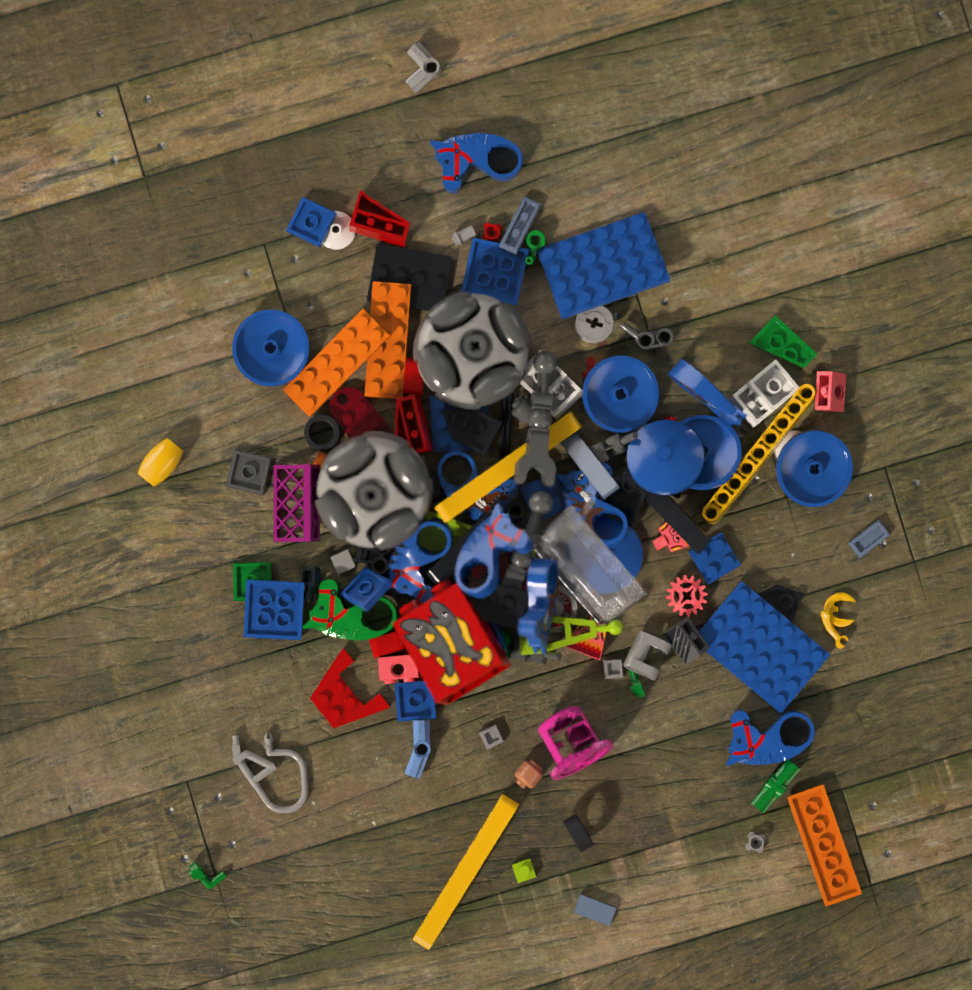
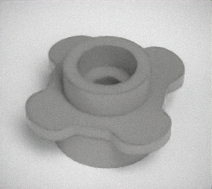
[745,832,766,853]

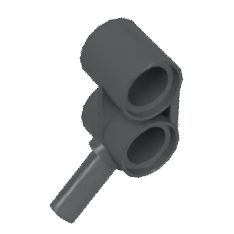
[620,322,673,350]
[589,431,638,463]
[510,639,562,664]

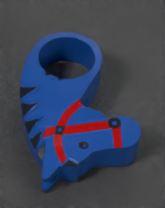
[386,517,454,603]

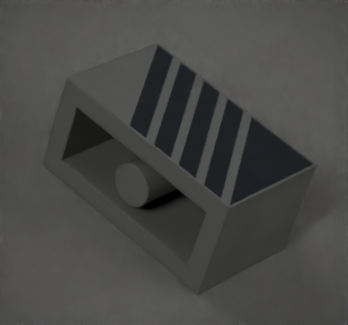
[663,616,710,665]

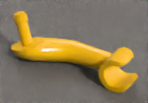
[821,604,849,649]

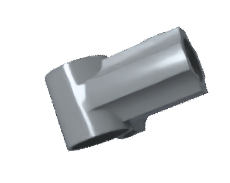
[405,42,442,94]

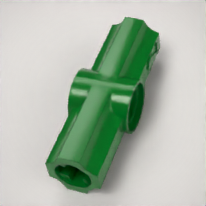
[751,759,800,814]

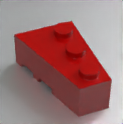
[349,190,410,247]
[394,394,434,455]

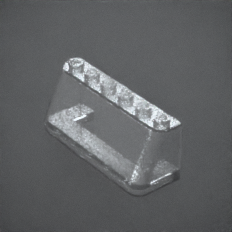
[535,505,647,625]

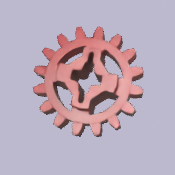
[666,575,708,617]

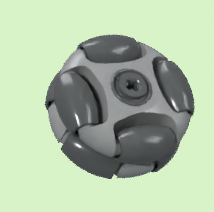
[413,291,531,410]
[315,431,433,550]

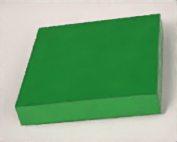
[233,562,272,601]

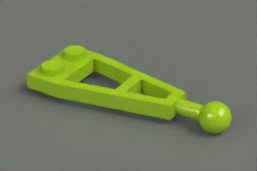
[519,615,623,655]

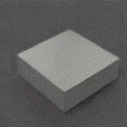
[330,549,356,575]
[603,658,624,679]
[479,724,504,750]

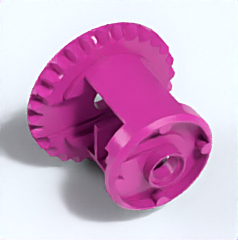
[538,706,614,780]

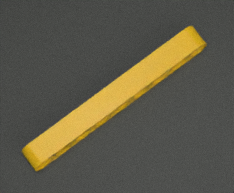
[702,384,816,524]
[434,411,582,523]
[412,794,519,950]

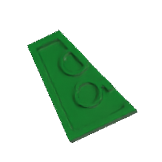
[749,315,817,368]

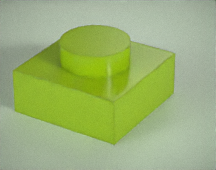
[512,858,536,883]

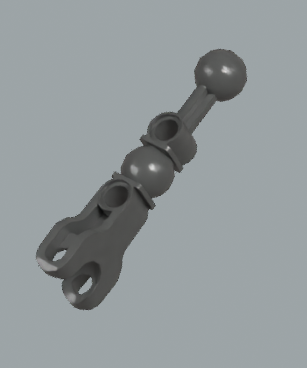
[514,351,557,488]
[501,491,554,589]

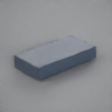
[848,520,890,558]
[574,894,616,926]

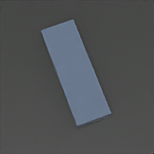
[499,196,541,255]

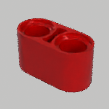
[403,357,424,395]
[368,631,406,658]

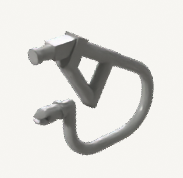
[232,732,308,813]

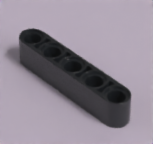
[426,508,494,585]

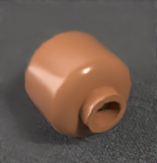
[514,760,543,789]

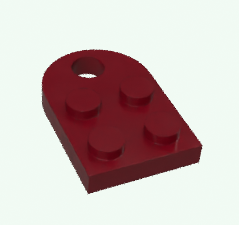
[329,387,387,439]

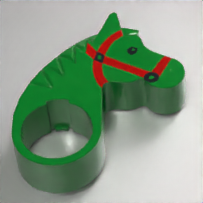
[303,579,398,640]

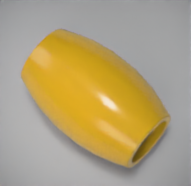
[138,438,183,487]

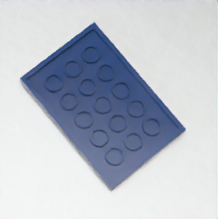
[537,212,671,319]
[699,581,830,713]

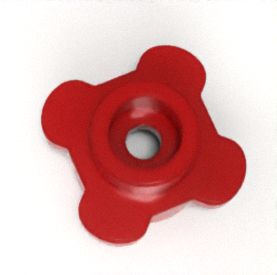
[482,222,502,243]

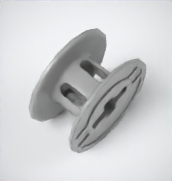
[575,306,614,344]

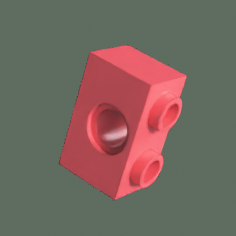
[815,371,846,412]
[378,654,419,684]

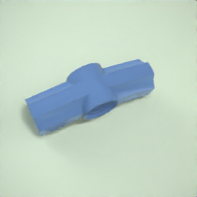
[404,720,431,779]

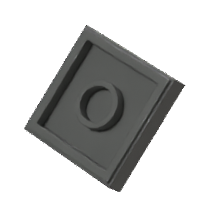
[226,449,272,495]

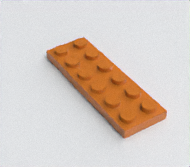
[364,281,411,399]
[283,308,391,417]
[787,784,862,906]

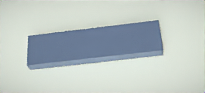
[560,432,619,499]

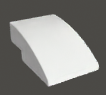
[520,350,582,420]
[729,360,800,428]

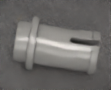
[451,225,476,246]

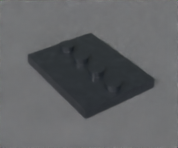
[367,244,452,311]

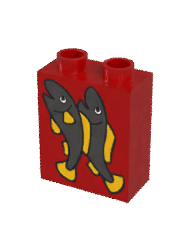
[392,580,512,705]

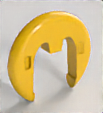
[824,592,856,627]

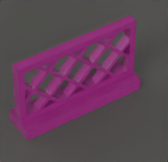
[273,464,320,542]

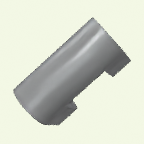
[623,631,672,681]

